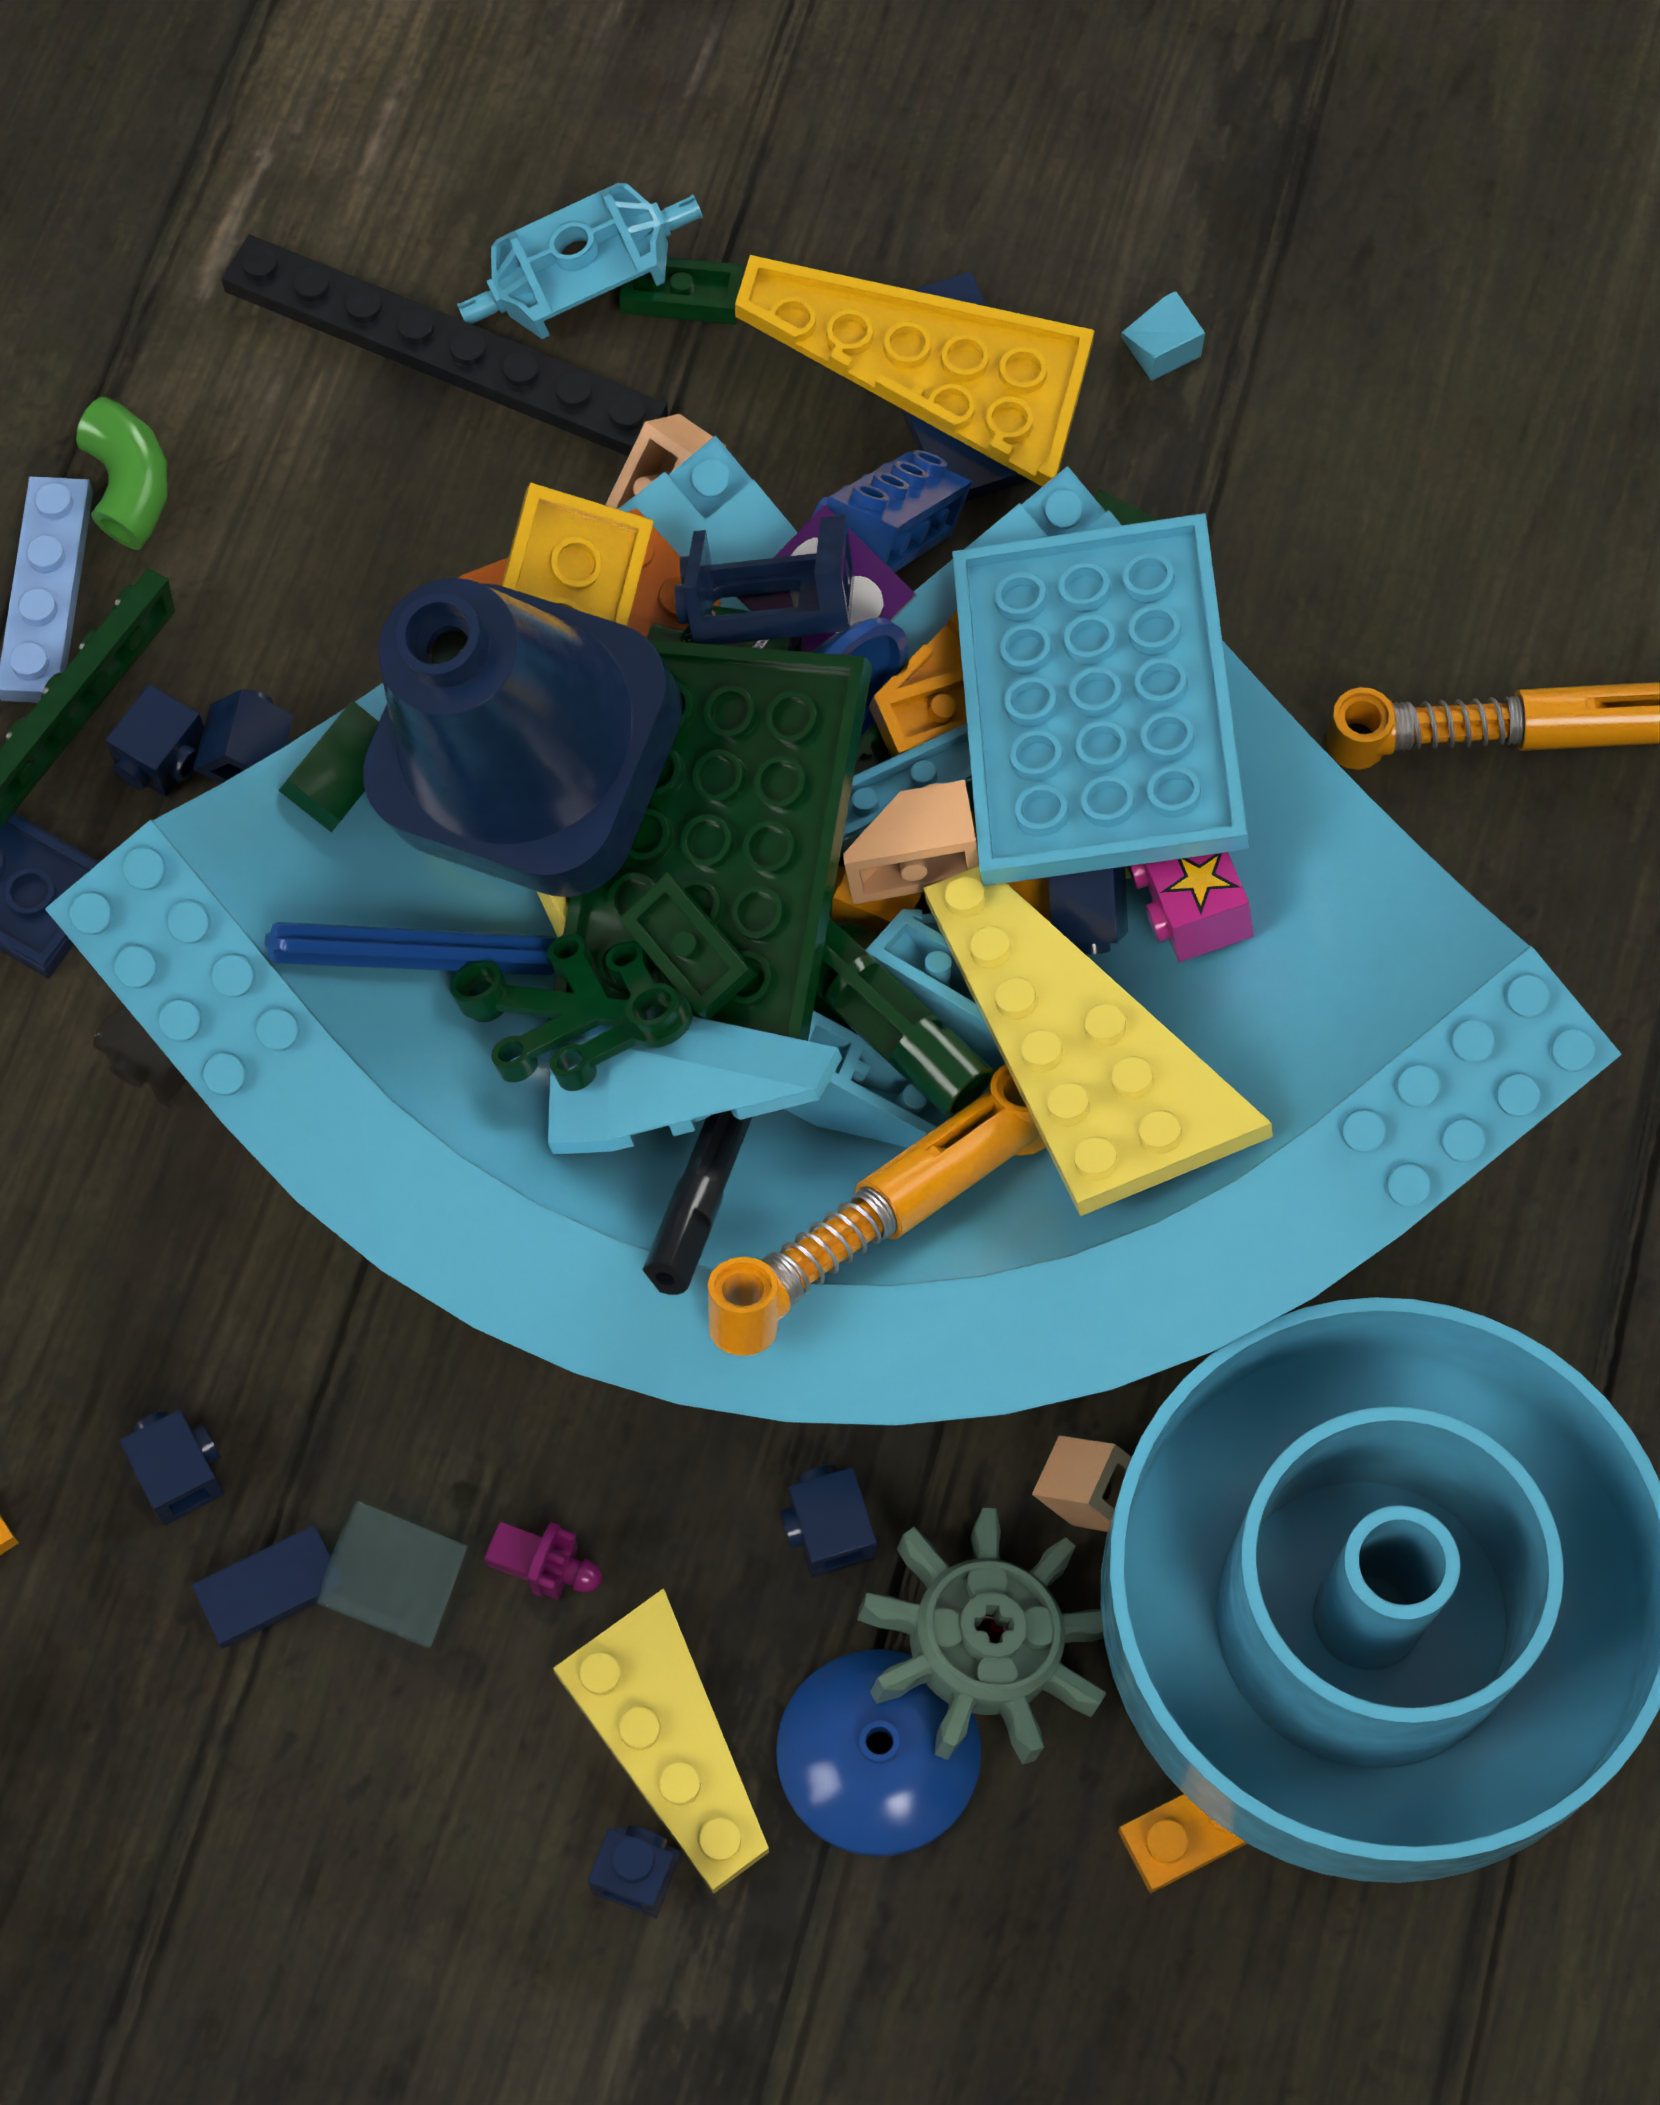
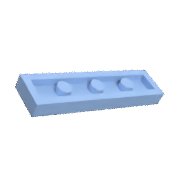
[0,476,93,703]

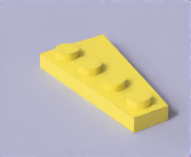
[553,1588,769,1894]

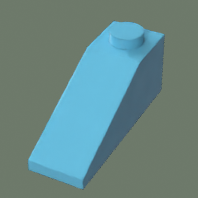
[785,1011,949,1147]

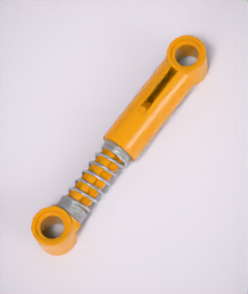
[1325,682,1660,770]
[707,1065,1046,1356]

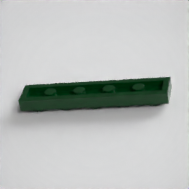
[0,568,175,829]

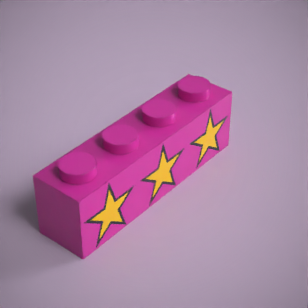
[1127,852,1254,963]

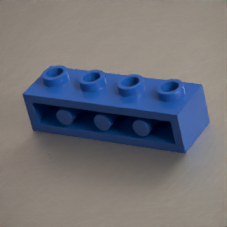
[812,450,973,573]

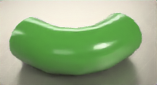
[76,397,168,550]

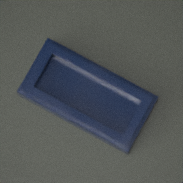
[192,1525,345,1649]

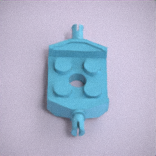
[457,183,703,339]

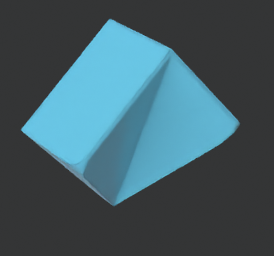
[1121,291,1205,381]

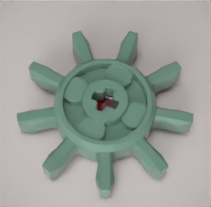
[857,1508,1106,1765]

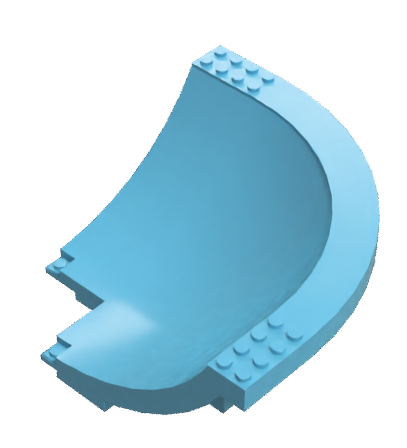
[45,435,1622,1425]

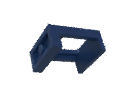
[675,515,855,645]

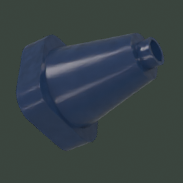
[363,578,682,897]

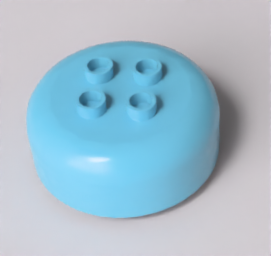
[1100,1297,1660,1883]

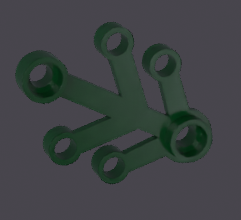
[450,934,693,1091]

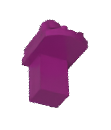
[484,1522,602,1600]

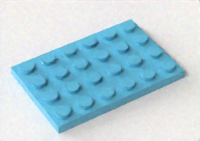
[952,513,1250,886]

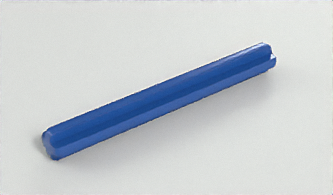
[264,922,556,975]

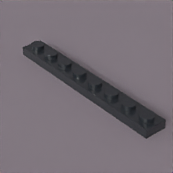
[221,234,668,457]

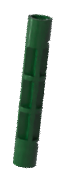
[816,917,994,1118]

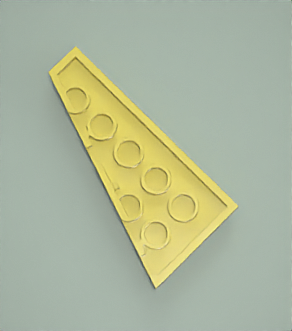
[923,866,1273,1216]

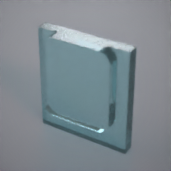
[316,1501,468,1648]

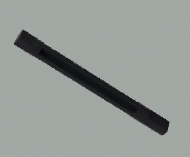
[642,1110,752,1295]

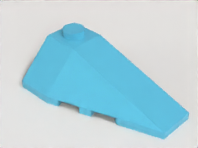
[548,1016,842,1154]

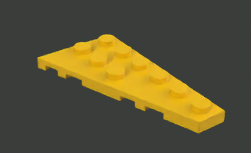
[735,255,1095,487]

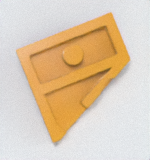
[869,611,967,758]

